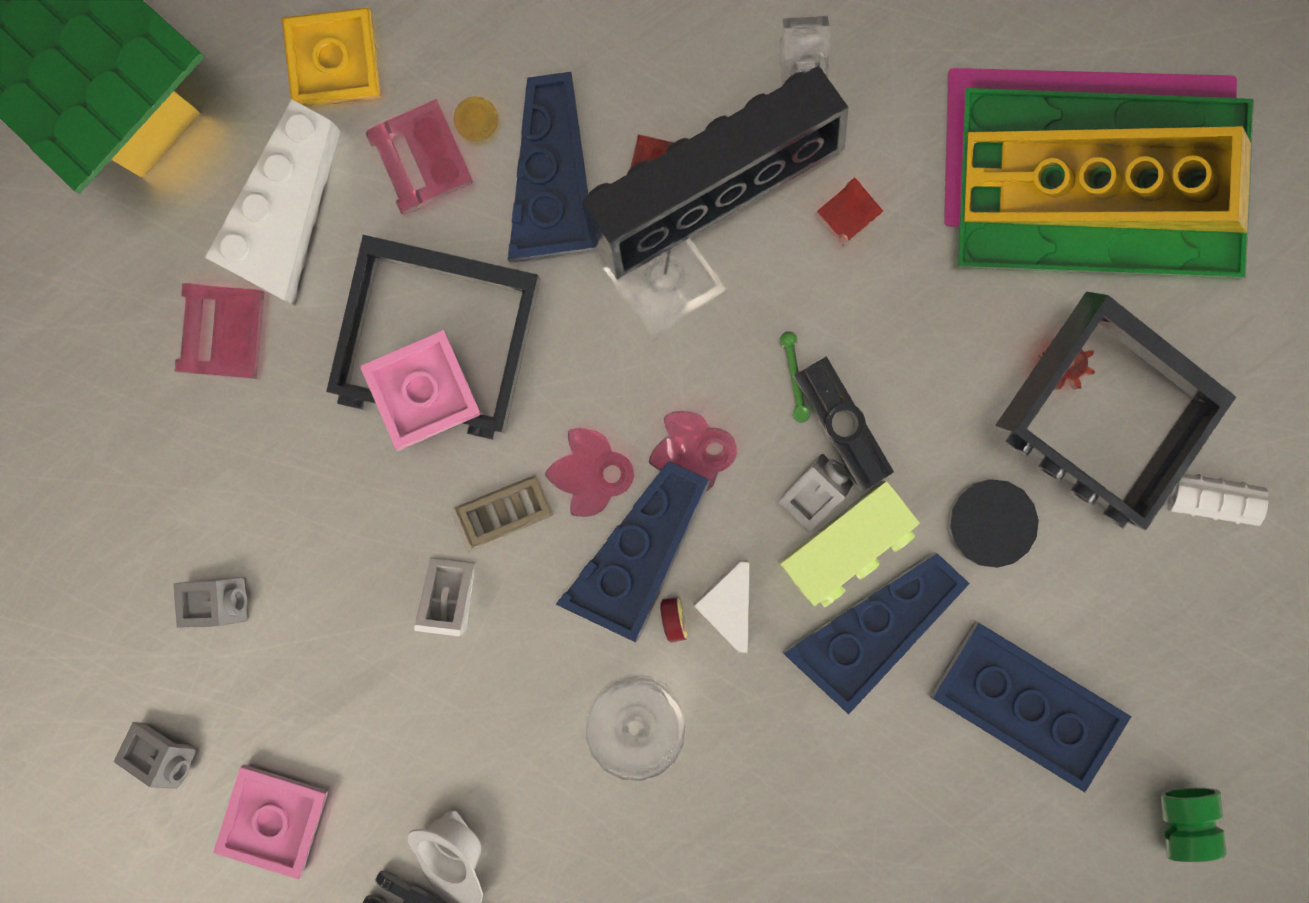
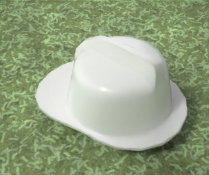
[408,810,483,903]

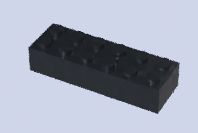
[582,65,849,280]

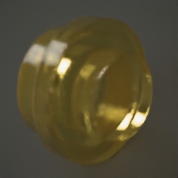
[453,96,498,142]

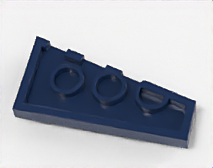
[507,72,596,262]
[556,461,711,642]
[782,552,970,715]

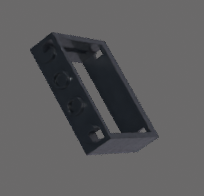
[326,234,541,440]
[995,291,1236,531]

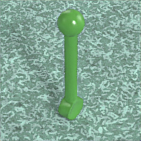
[780,331,810,423]

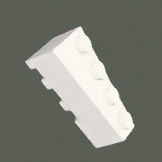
[205,99,340,306]

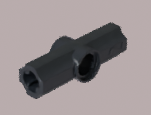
[793,356,894,491]

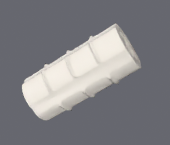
[1168,474,1269,526]

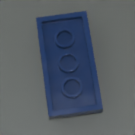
[930,621,1132,793]

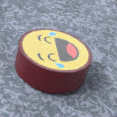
[660,596,687,643]

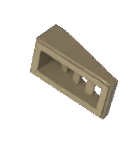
[451,475,553,552]

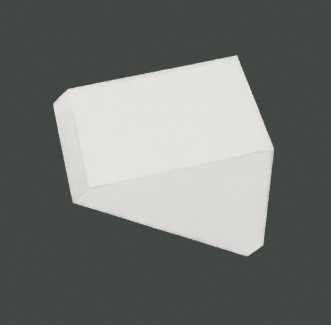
[415,558,474,636]
[693,560,749,653]

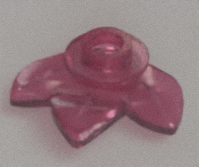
[649,411,737,491]
[545,428,634,517]

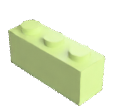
[778,481,920,607]

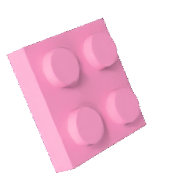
[360,330,481,451]
[213,764,328,880]

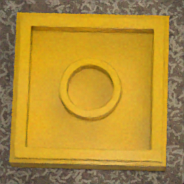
[281,7,381,107]

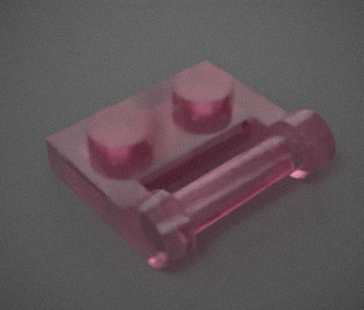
[365,99,474,215]
[175,283,264,379]

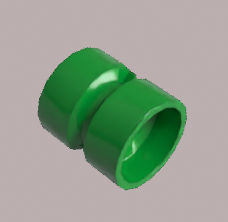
[1160,788,1227,862]

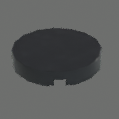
[948,479,1039,568]

